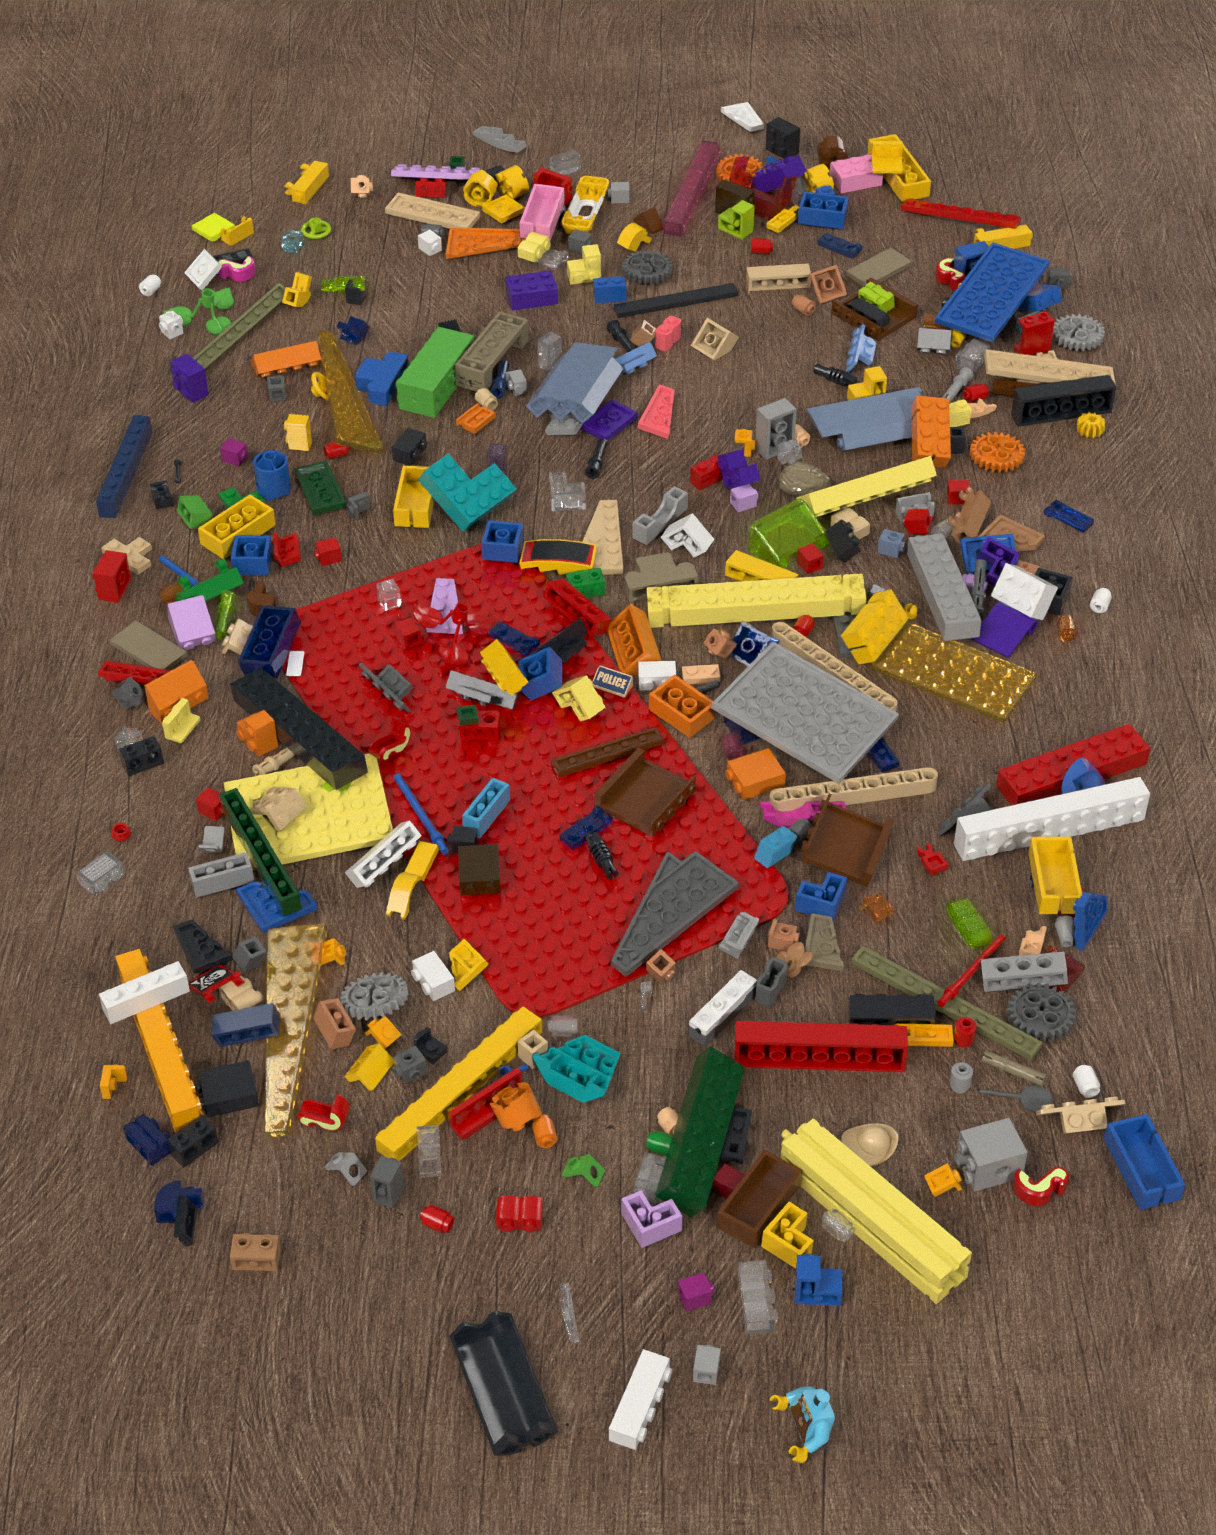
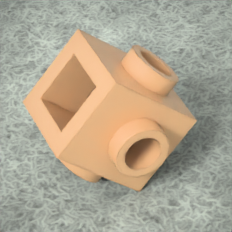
[351,175,373,198]

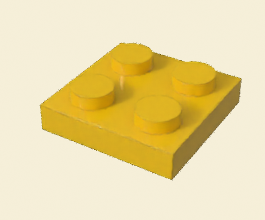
[482,194,525,224]

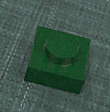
[449,156,465,169]
[457,705,479,726]

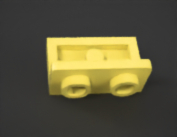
[162,698,200,743]

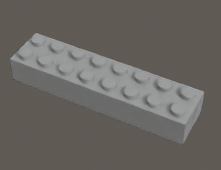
[907,534,981,641]

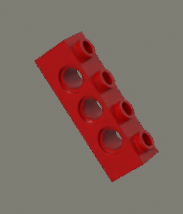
[543,578,611,638]

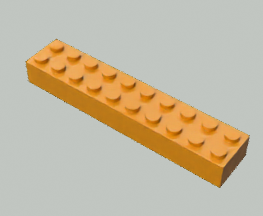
[115,949,203,1133]

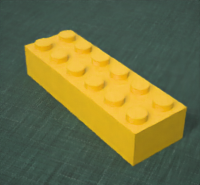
[867,134,931,202]

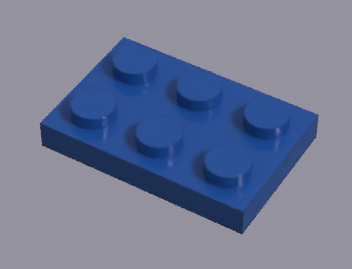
[960,534,1018,574]

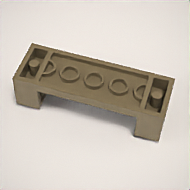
[455,311,529,392]

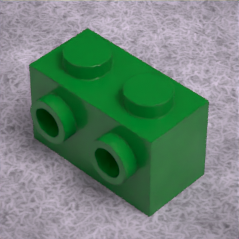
[566,568,605,598]

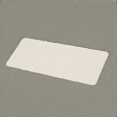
[286,651,304,676]

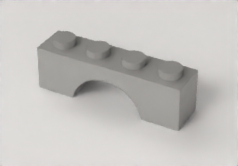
[633,486,688,545]

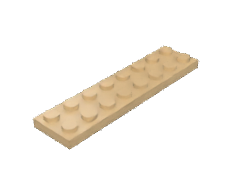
[984,349,1116,385]

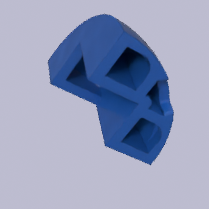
[1062,757,1106,794]

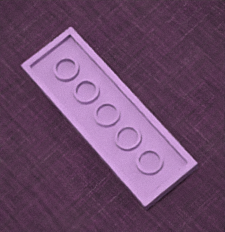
[391,164,480,180]

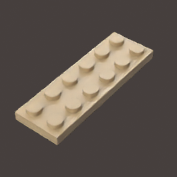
[385,193,480,229]

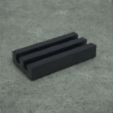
[173,1195,198,1247]

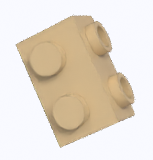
[221,618,257,657]

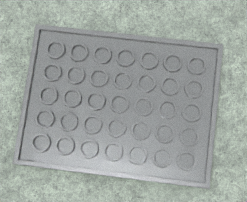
[711,641,899,784]

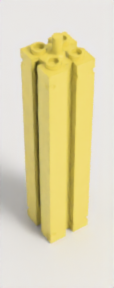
[780,1119,972,1304]

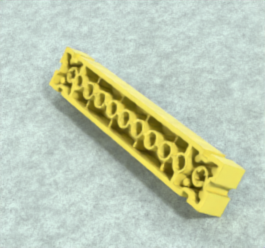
[647,574,866,628]

